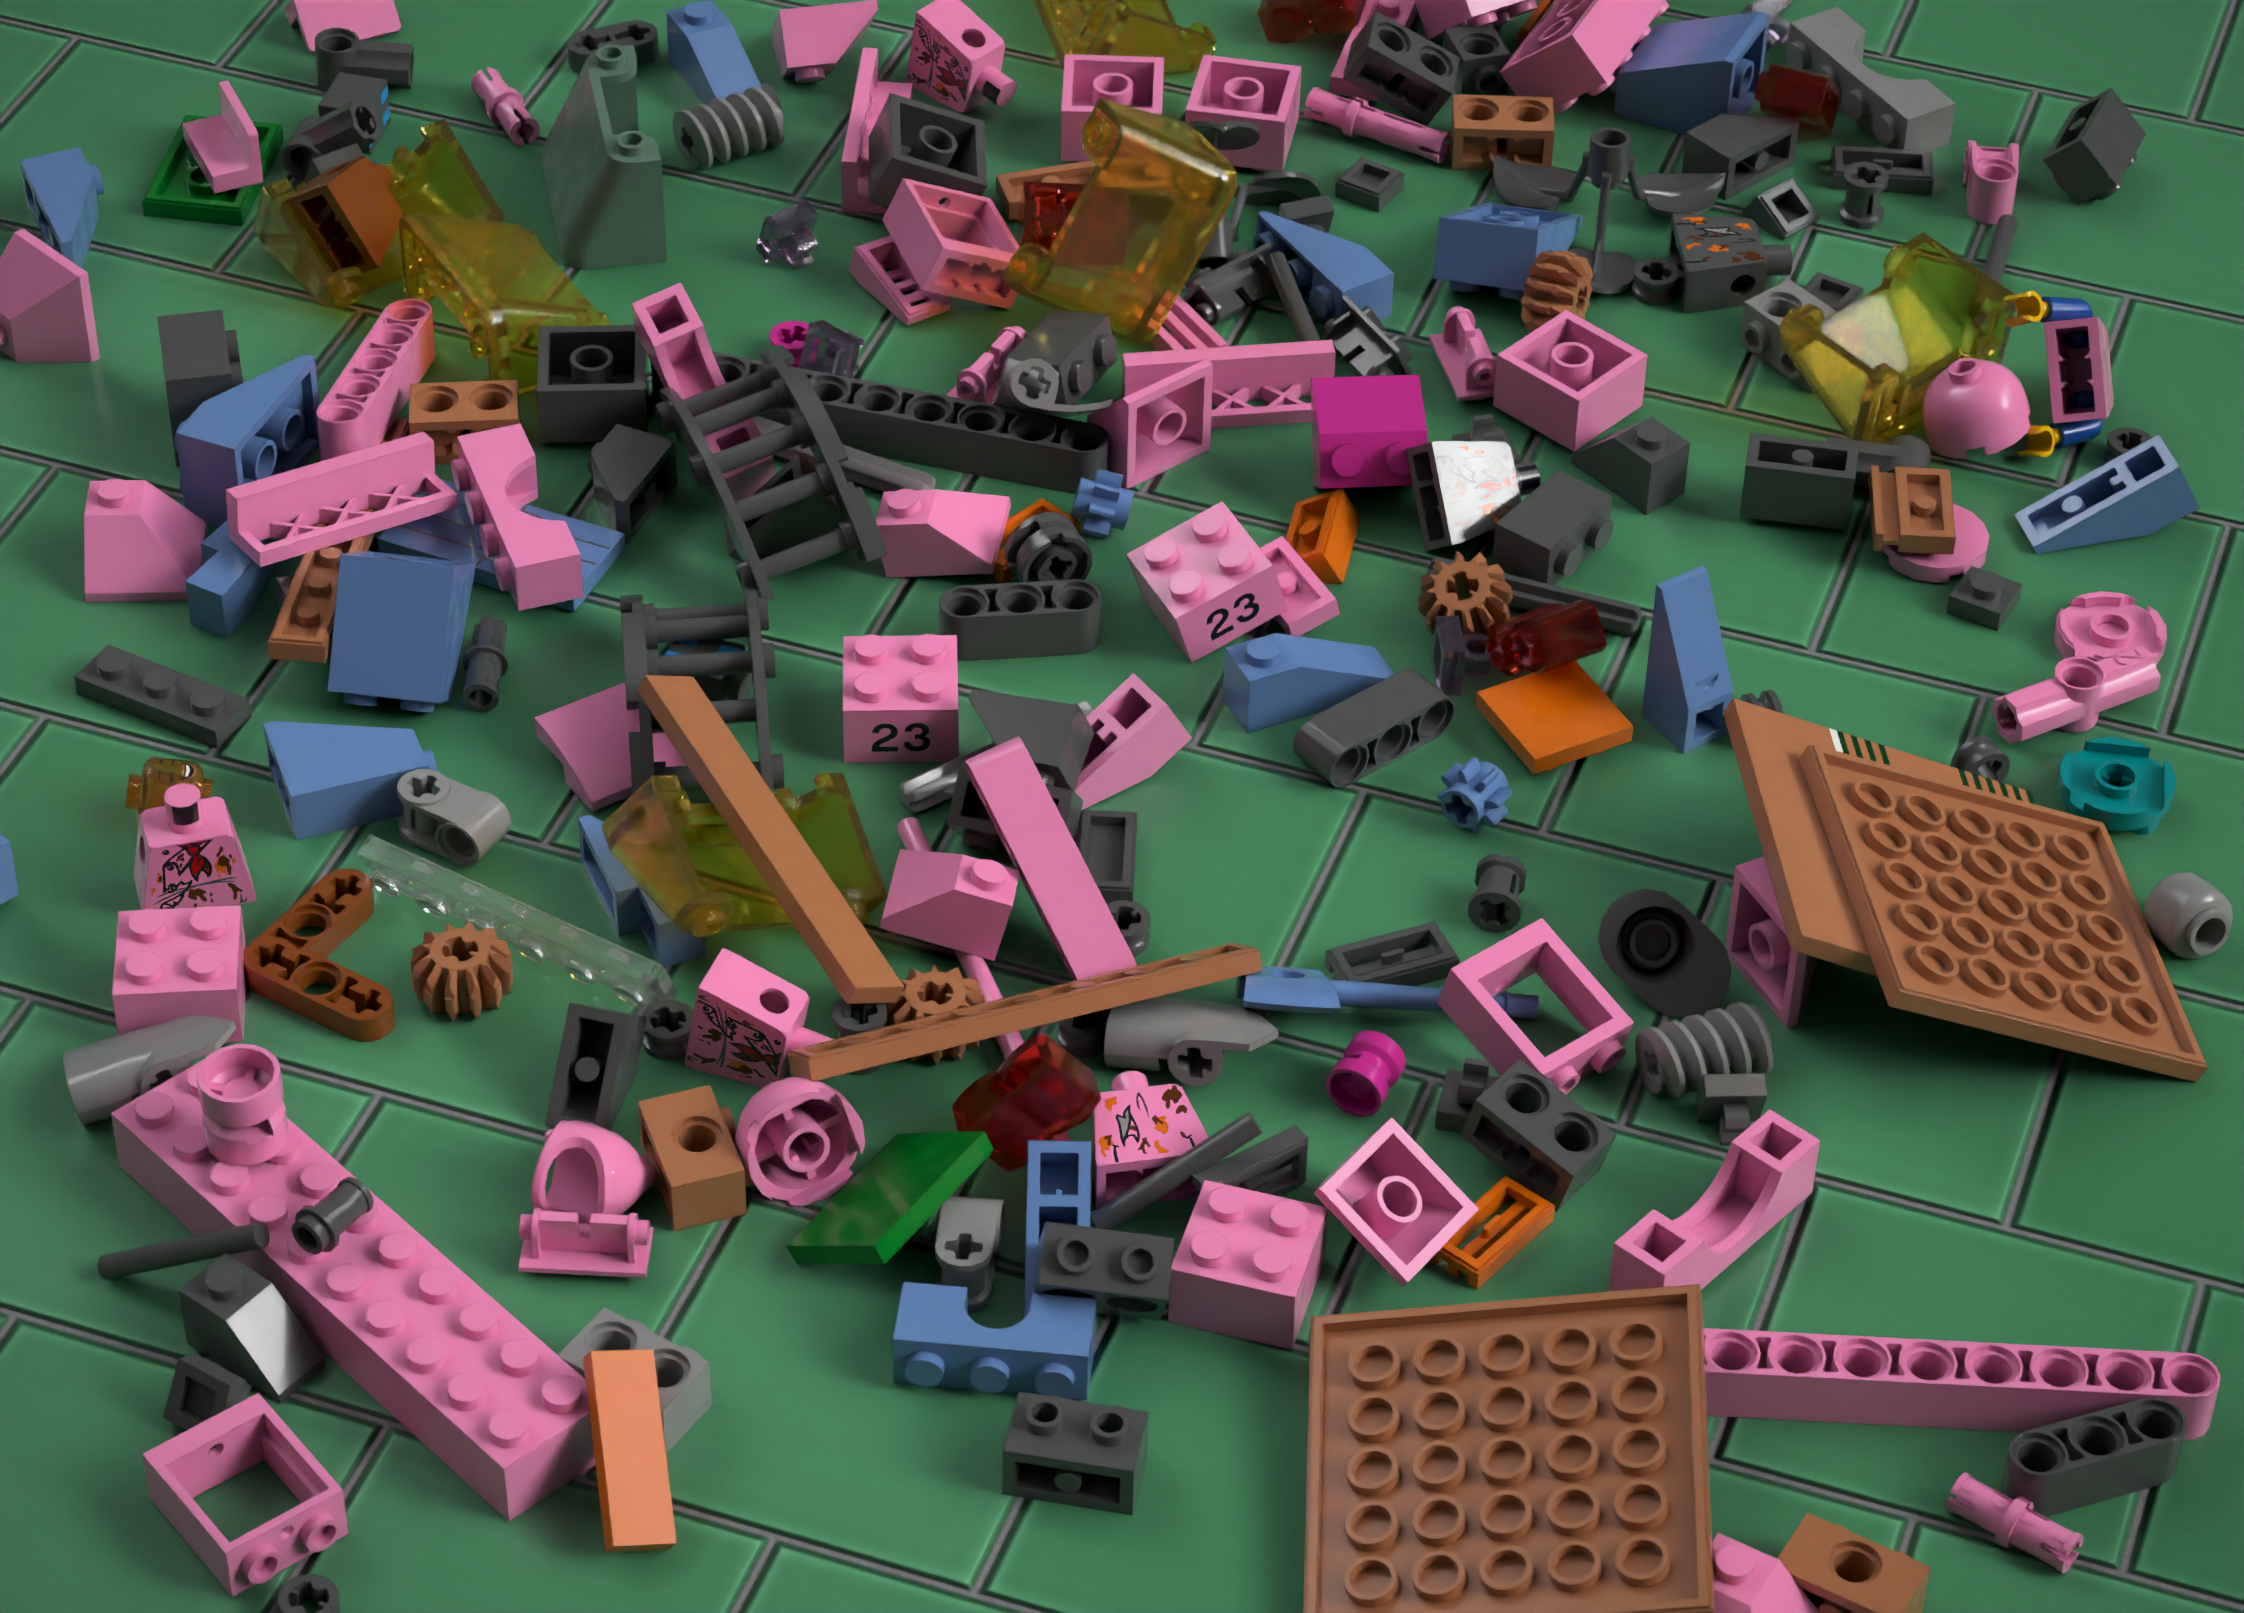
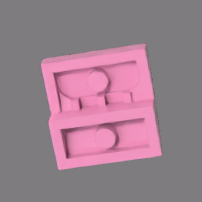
[534,682,687,812]

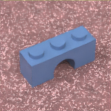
[893,1282,1097,1400]

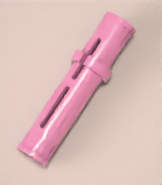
[1304,87,1452,164]

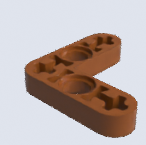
[244,869,395,1042]

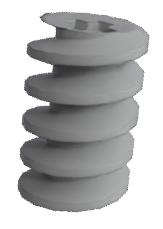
[672,82,784,169]
[1635,1002,1774,1100]

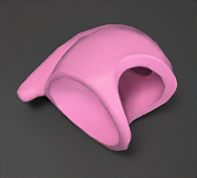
[531,1120,657,1224]

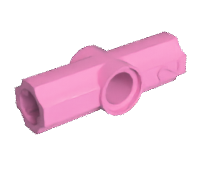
[1991,645,2161,744]

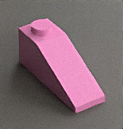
[1075,673,1192,810]

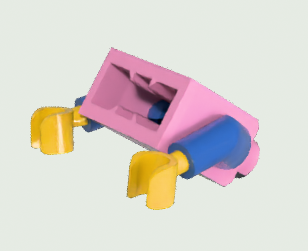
[2003,291,2114,457]

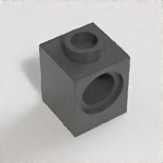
[1443,23,1510,96]

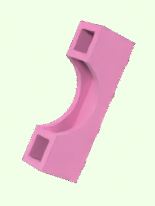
[632,282,775,502]
[451,423,583,611]
[1608,1109,1820,1292]

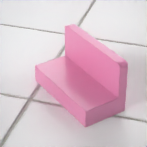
[284,0,401,53]
[182,80,263,194]

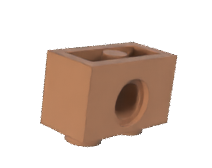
[638,1085,754,1231]
[1777,1512,1931,1613]

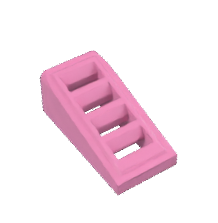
[849,235,952,326]

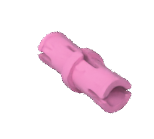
[471,68,540,146]
[1945,1472,2084,1574]

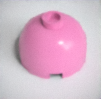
[1922,358,2031,459]
[735,1077,865,1206]

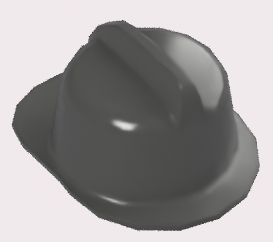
[1598,889,1732,1018]

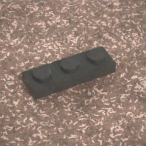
[74,645,251,749]

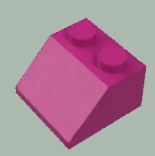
[1311,374,1428,489]

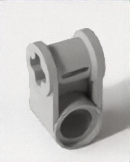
[397,769,512,867]
[935,1196,1005,1313]

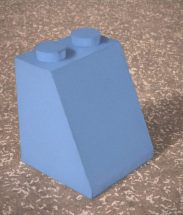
[1610,11,1770,135]
[328,551,475,712]

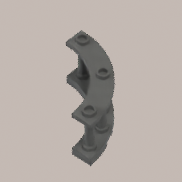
[655,345,888,601]
[620,588,784,811]

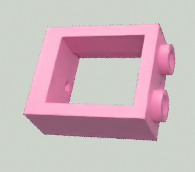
[882,178,1032,309]
[1437,918,1634,1094]
[142,1393,349,1597]

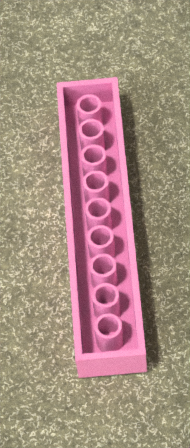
[111,1059,595,1521]

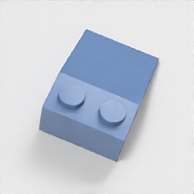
[1433,203,1583,299]
[174,354,320,528]

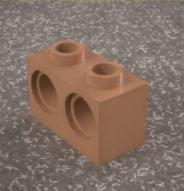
[1450,94,1555,171]
[409,380,521,465]

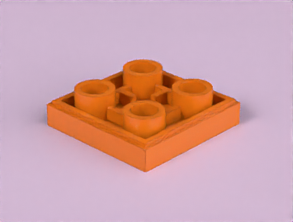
[1476,659,1633,775]

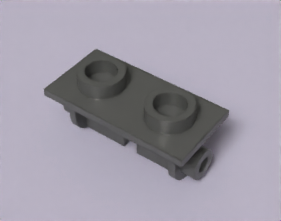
[1183,242,1278,325]
[1323,295,1413,376]

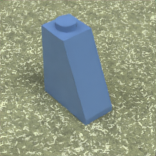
[263,721,438,840]

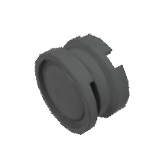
[1005,512,1092,582]

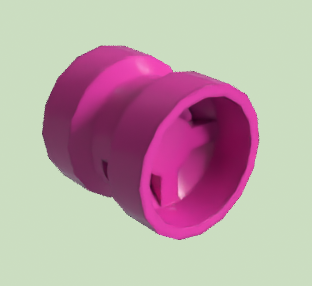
[1326,1031,1406,1117]

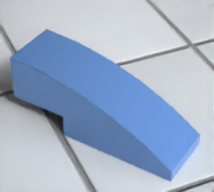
[185,519,280,639]
[578,815,706,969]
[1024,1140,1091,1318]

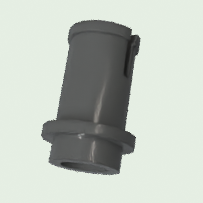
[292,1177,374,1254]

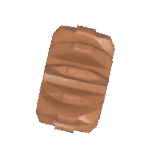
[1521,250,1593,332]
[1417,550,1513,648]
[410,921,513,1022]
[885,964,984,1066]

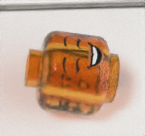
[125,757,213,826]

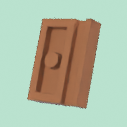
[1868,465,1956,555]

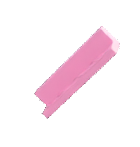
[841,47,913,214]
[1122,340,1336,429]
[226,432,457,567]

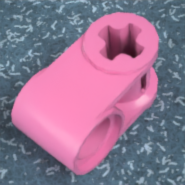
[1963,140,2019,225]

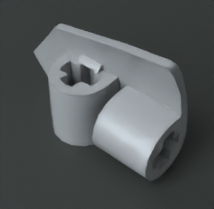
[991,357,1113,418]
[1104,995,1278,1087]
[63,1015,236,1126]

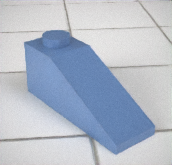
[666,0,761,105]
[20,147,104,268]
[2014,434,2200,554]
[1223,633,1395,733]

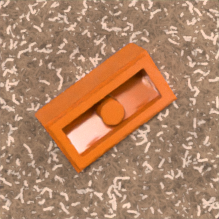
[1285,488,1360,584]

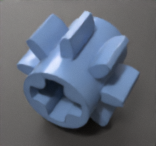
[1070,468,1134,539]
[1437,757,1512,833]

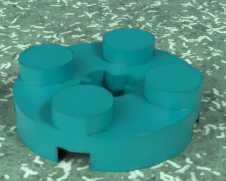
[2056,737,2176,835]

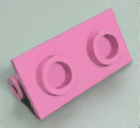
[1429,306,1496,401]
[946,326,1027,404]
[518,1208,654,1278]

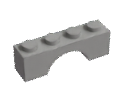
[1785,7,1956,151]

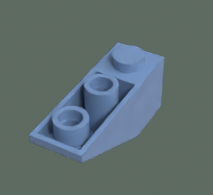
[1253,211,1394,322]
[1642,566,1734,754]

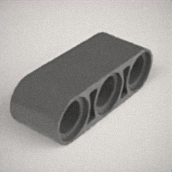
[939,579,1101,661]
[1293,669,1456,788]
[2000,1397,2186,1517]

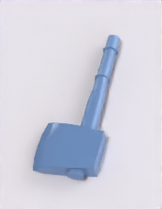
[1236,966,1539,1019]

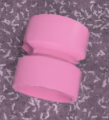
[196,1044,289,1166]

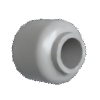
[2143,872,2233,960]

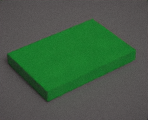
[142,115,284,226]
[787,1131,994,1265]

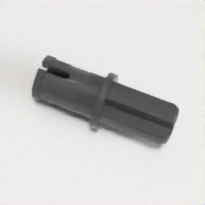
[462,615,508,712]

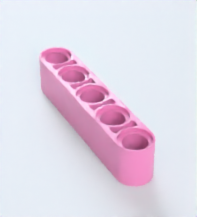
[316,299,436,461]
[965,736,1137,981]

